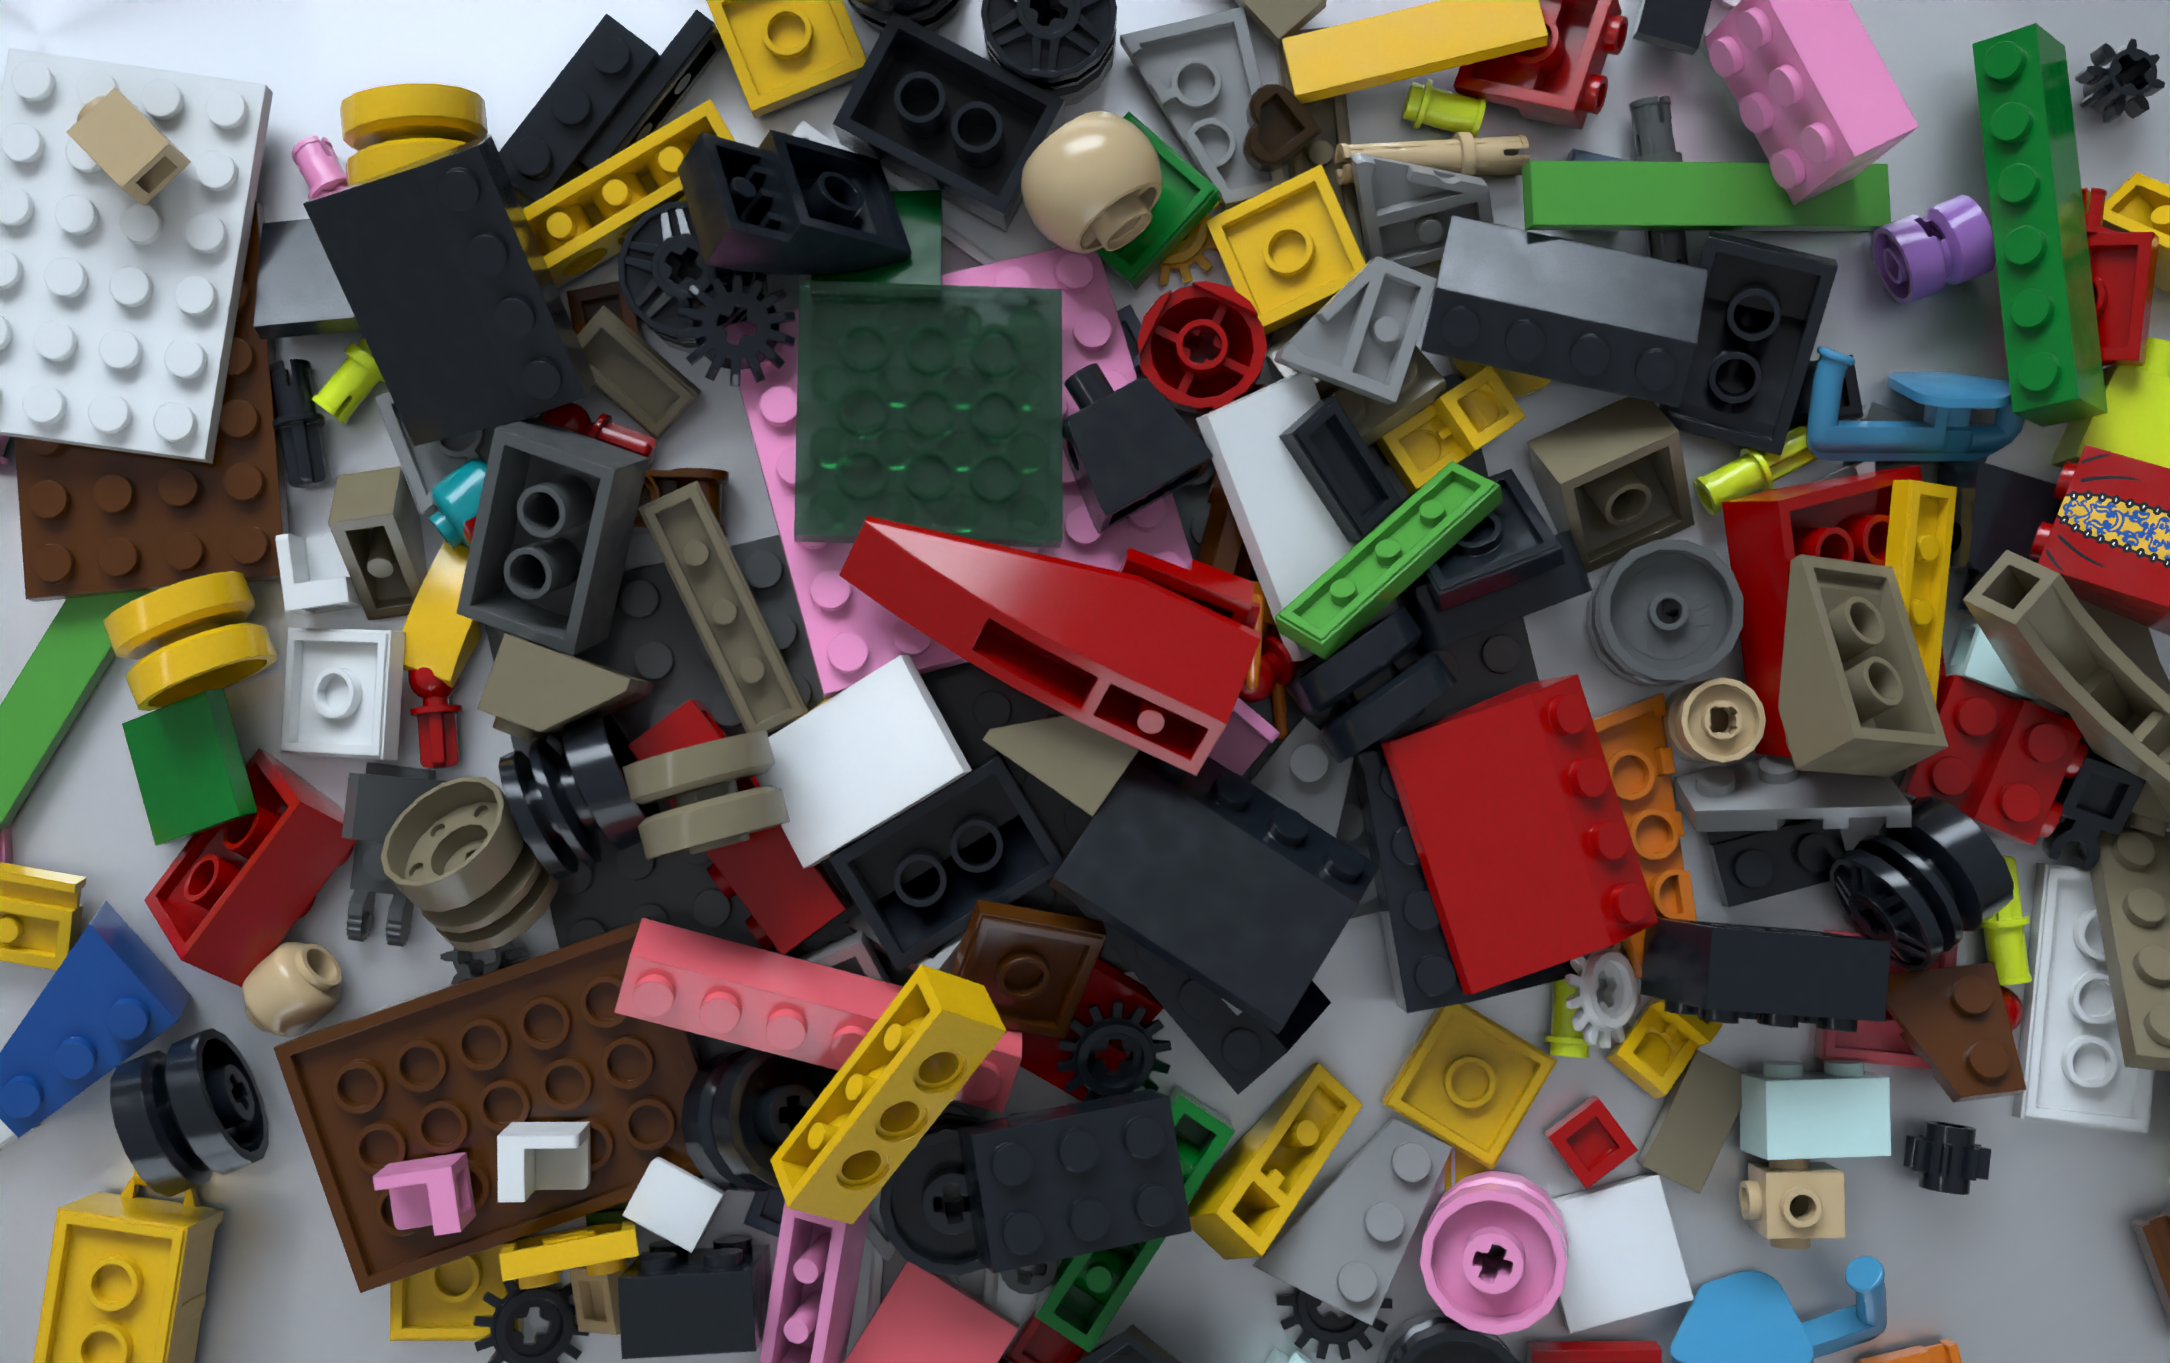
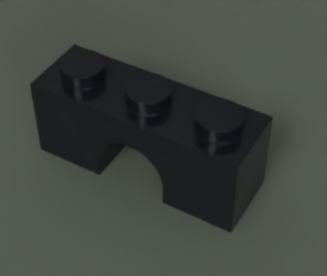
[498,13,660,203]

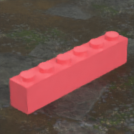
[614,918,1022,1113]

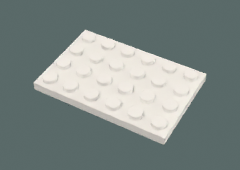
[0,48,273,464]

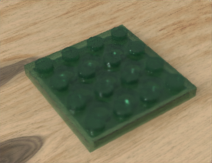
[794,280,1063,548]

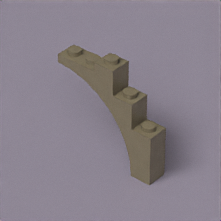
[1963,550,2170,819]

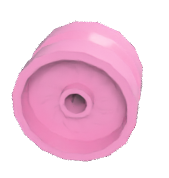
[1420,1170,1569,1335]

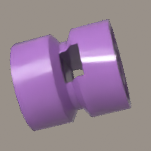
[1872,195,1996,305]

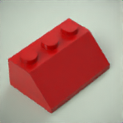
[144,748,357,988]

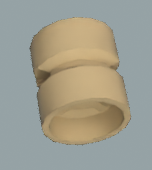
[1662,678,1766,763]

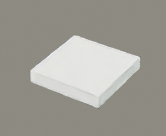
[280,627,406,760]
[1552,1171,1694,1334]

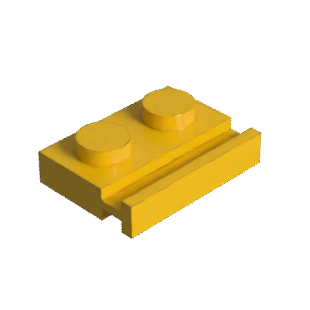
[0,862,86,971]

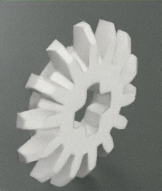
[1565,941,1641,1048]

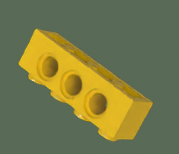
[523,99,736,289]
[770,964,1007,1225]

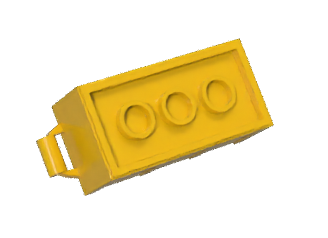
[33,1170,224,1363]

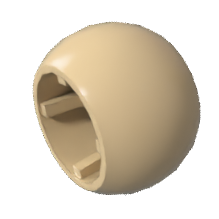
[1021,111,1163,254]

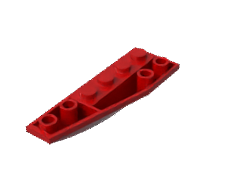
[839,515,1261,776]

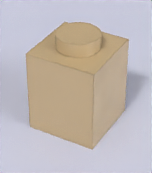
[66,88,191,206]

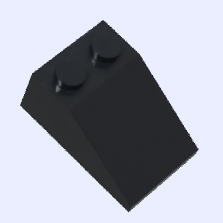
[1659,231,1838,455]

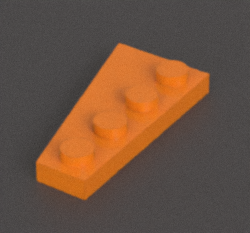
[1593,693,1697,978]

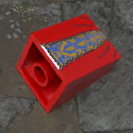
[2029,445,2170,636]

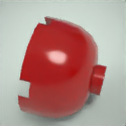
[1137,281,1267,415]

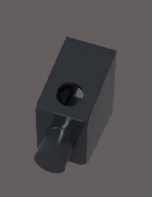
[1060,363,1213,533]
[1938,461,2063,615]

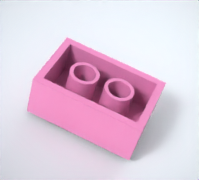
[1703,0,1919,206]

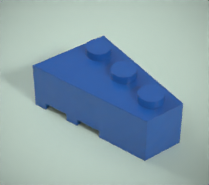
[0,901,192,1138]

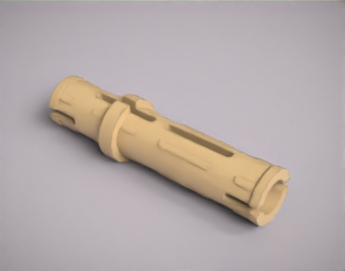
[1335,132,1530,185]

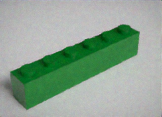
[1972,23,2108,427]

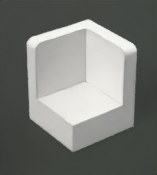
[275,533,362,615]
[497,1122,591,1202]
[622,1157,729,1253]

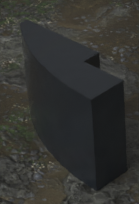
[677,129,912,275]

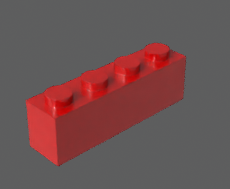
[627,699,852,955]

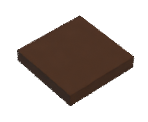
[950,899,1107,1039]

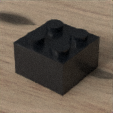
[618,1236,772,1359]

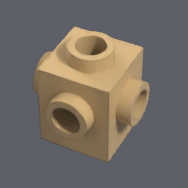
[1739,1159,1846,1249]

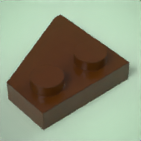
[1886,962,2027,1103]

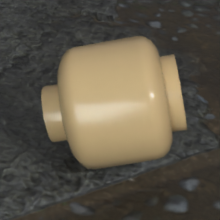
[242,941,342,1038]

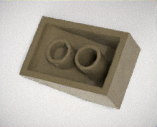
[1778,554,1949,777]

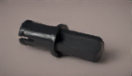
[269,359,328,488]

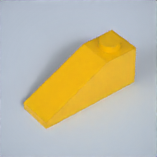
[1187,1062,1363,1260]

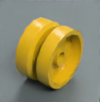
[340,83,488,186]
[103,571,277,711]

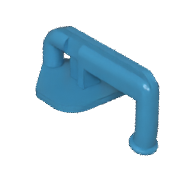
[1806,346,2025,462]
[1670,1256,1887,1363]

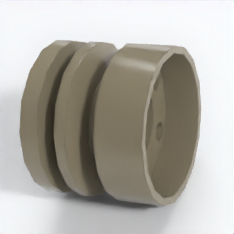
[381,776,559,953]

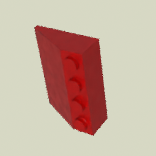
[1722,465,1946,757]
[1381,674,1658,994]

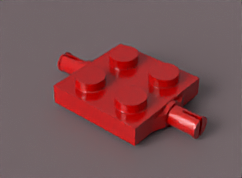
[2005,188,2159,366]

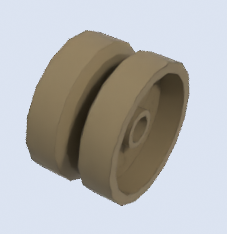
[623,730,790,860]

